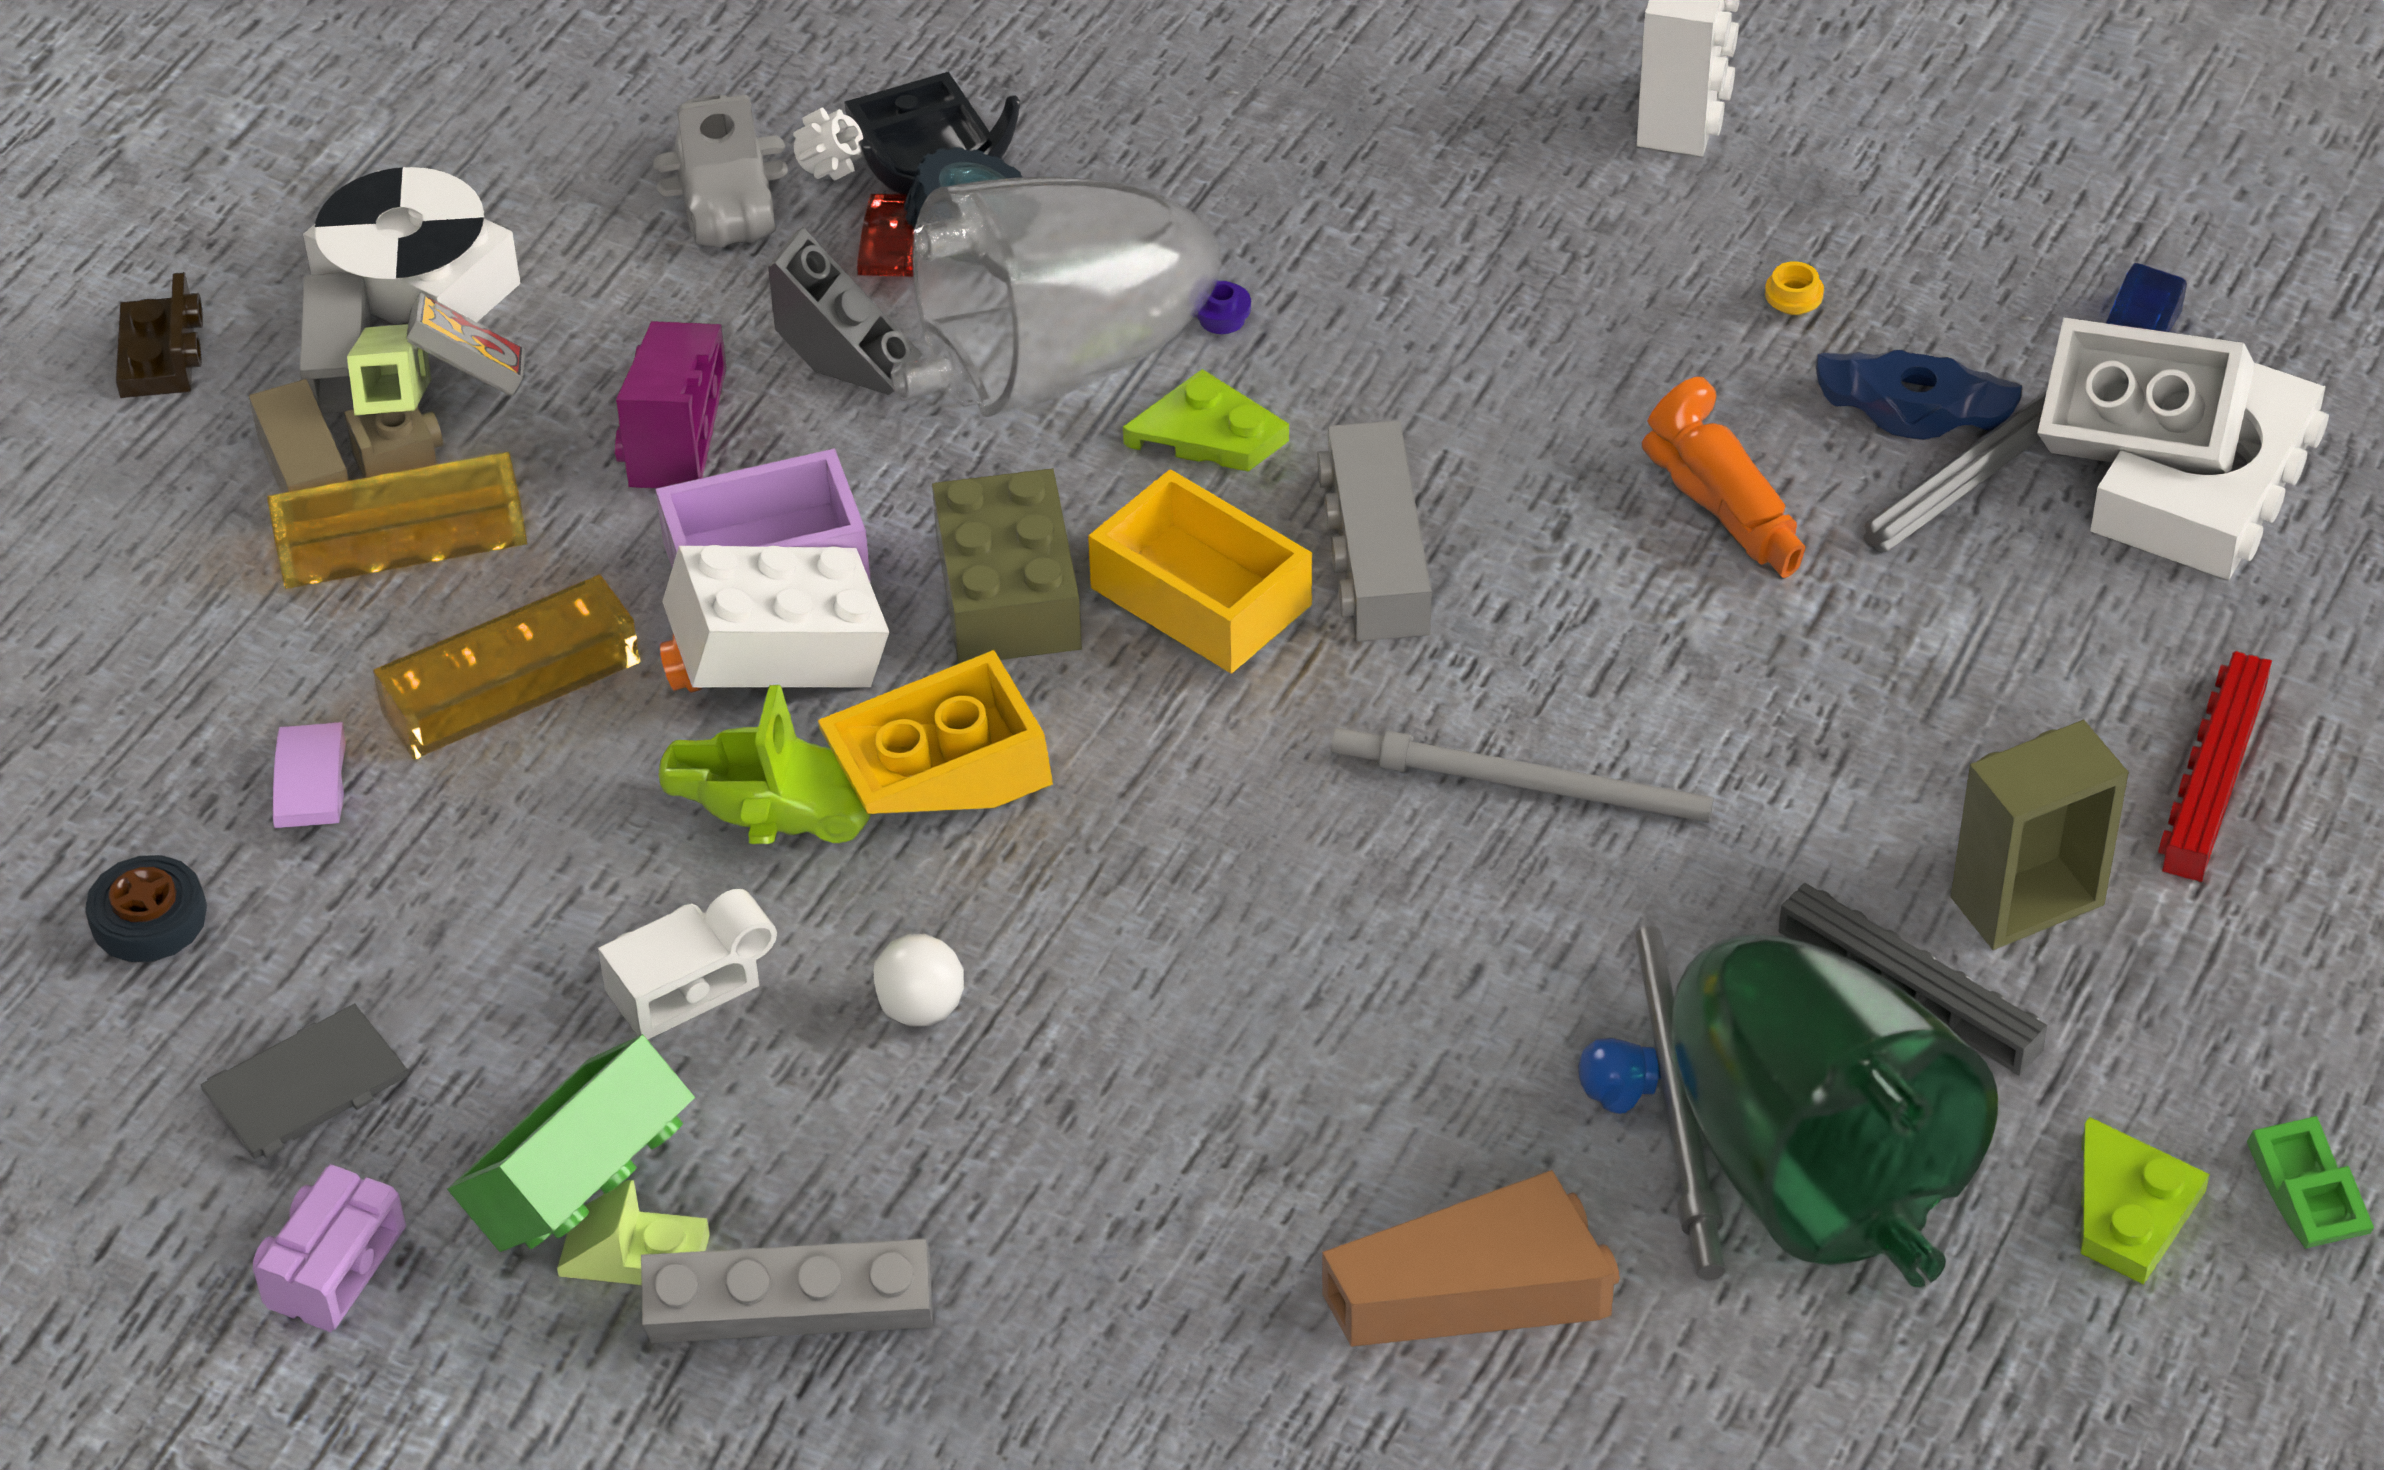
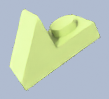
[557,1180,710,1285]

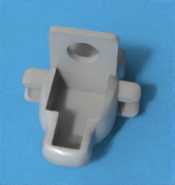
[653,94,788,248]

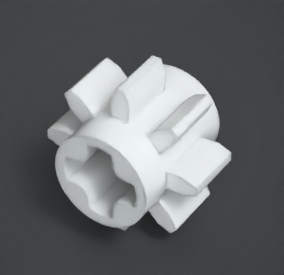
[793,107,863,181]

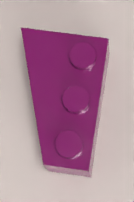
[615,321,727,488]

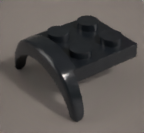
[844,72,1020,196]

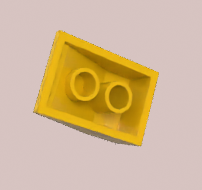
[818,650,1053,814]

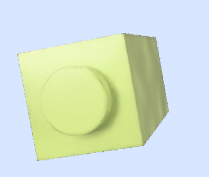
[347,324,431,415]

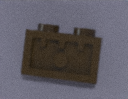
[116,272,203,398]

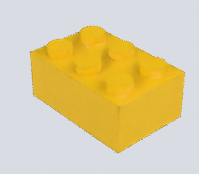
[1088,469,1312,674]

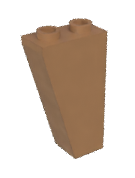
[1322,1170,1620,1347]

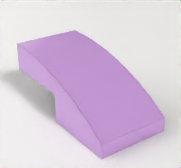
[273,722,346,828]

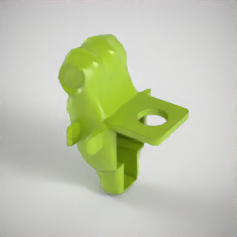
[658,685,871,844]

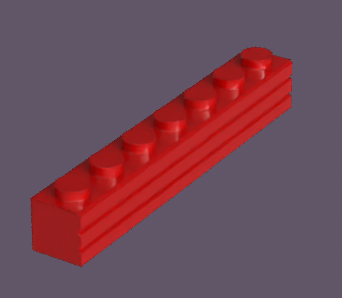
[2158,651,2272,882]

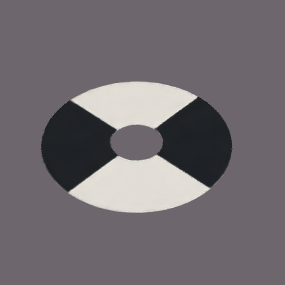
[314,167,484,279]

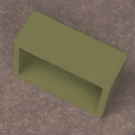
[932,468,1082,664]
[1950,719,2129,950]

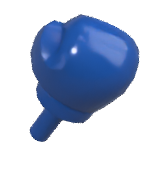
[1578,1037,1698,1114]

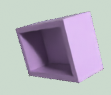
[656,448,871,583]

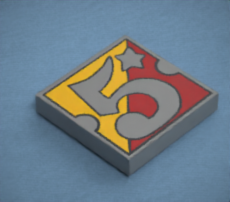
[406,292,525,396]

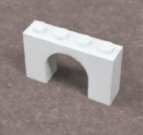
[2090,363,2329,581]

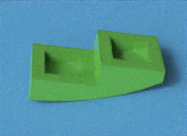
[2247,1116,2374,1249]

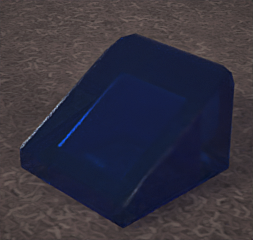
[2106,263,2187,332]

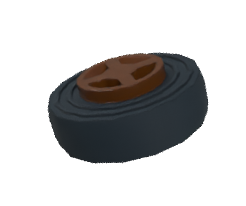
[85,855,207,962]

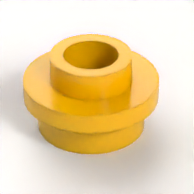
[1765,261,1824,315]

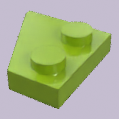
[1123,369,1289,472]
[2080,1117,2210,1285]

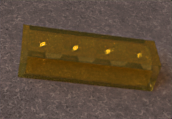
[267,452,528,589]
[373,574,640,760]

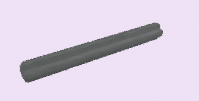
[1863,390,2047,553]

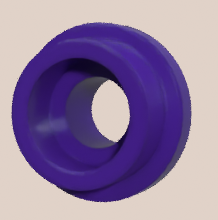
[1193,281,1251,334]

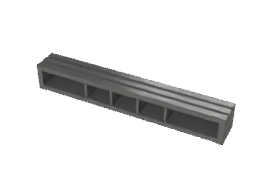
[1778,883,2048,1076]

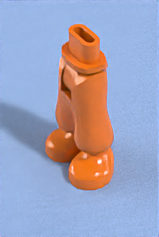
[1642,377,1805,578]

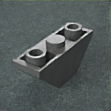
[768,227,923,395]

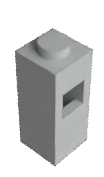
[300,273,371,413]

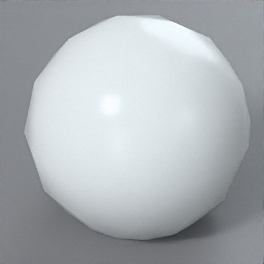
[873,934,964,1026]

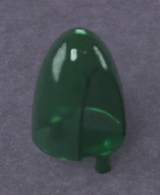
[1672,934,1998,1287]

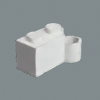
[598,889,777,1040]

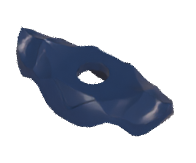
[1816,350,2022,440]

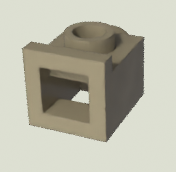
[344,406,443,493]

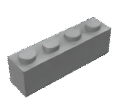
[1317,420,1432,641]
[641,1239,933,1343]

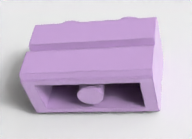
[253,1164,406,1332]

